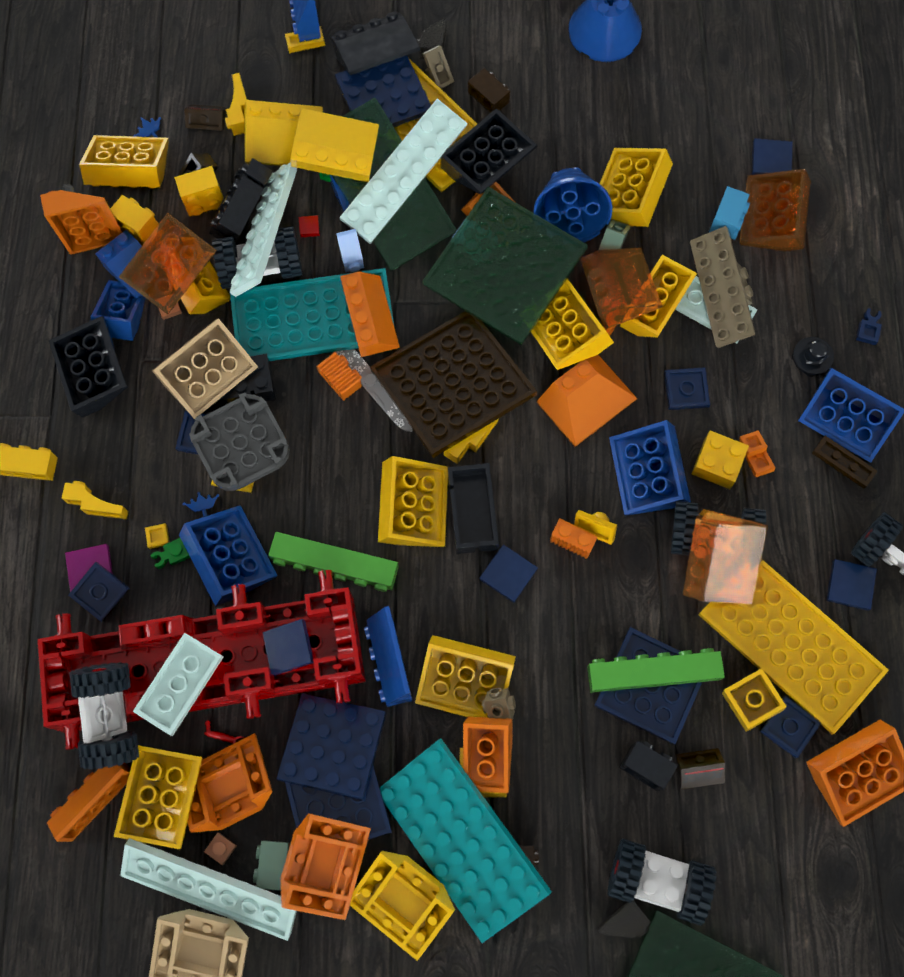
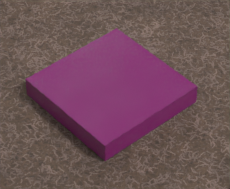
[65,544,113,592]

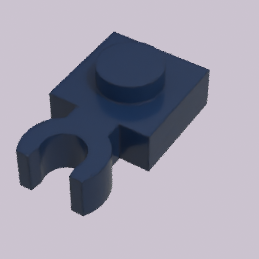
[856,308,882,345]

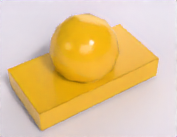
[574,510,617,545]

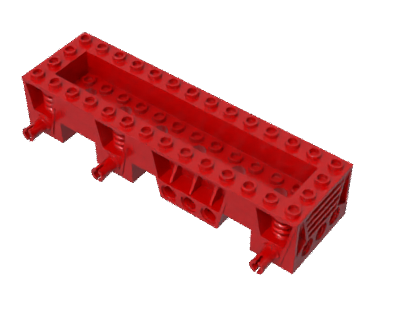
[38,570,366,750]

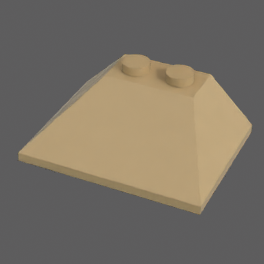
[149,909,249,977]

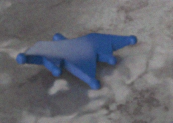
[133,117,161,137]
[183,492,219,517]

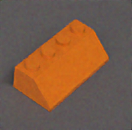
[340,271,400,357]
[47,763,131,842]

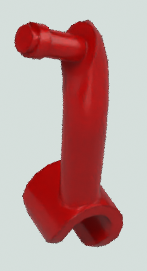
[204,721,245,744]

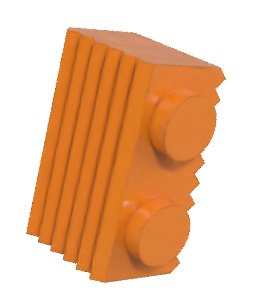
[316,352,362,401]
[550,518,598,559]

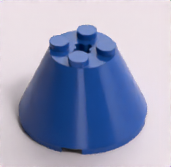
[569,0,642,62]
[533,167,613,245]

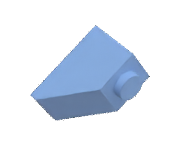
[336,229,364,273]

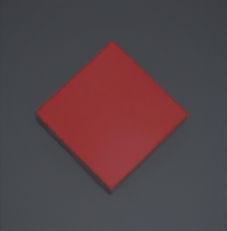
[299,215,320,237]

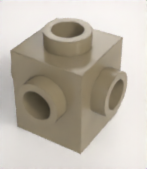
[482,688,516,719]

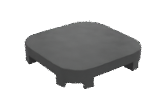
[189,393,290,491]

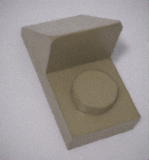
[422,45,455,89]

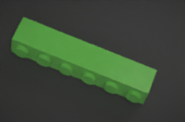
[268,532,399,592]
[587,648,725,693]

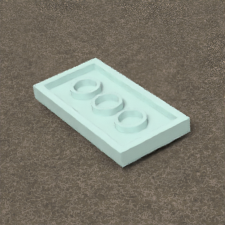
[675,276,758,344]
[133,633,223,736]

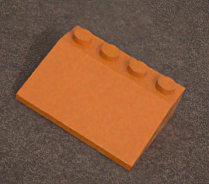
[40,190,123,255]
[806,719,904,827]

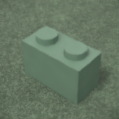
[253,841,291,890]

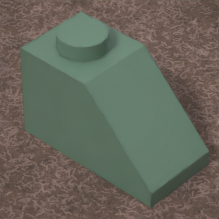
[599,220,631,257]

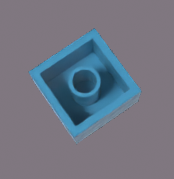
[709,186,750,240]

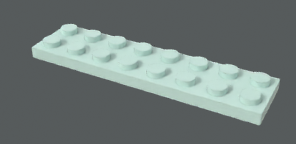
[340,99,468,244]
[229,162,297,297]
[120,838,297,941]

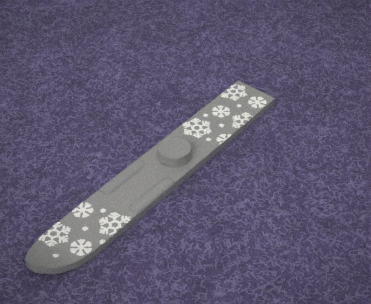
[336,349,413,432]

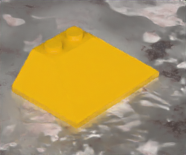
[350,851,455,961]

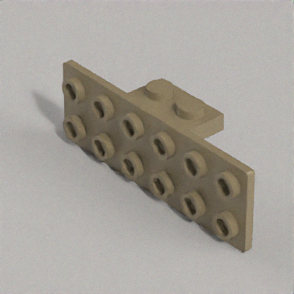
[690,226,755,348]

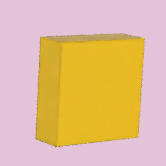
[145,523,170,549]

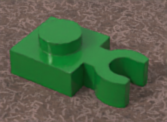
[151,538,190,569]

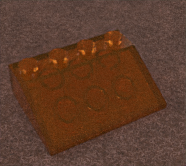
[740,169,811,251]
[119,213,217,314]
[580,248,663,330]
[683,509,768,604]

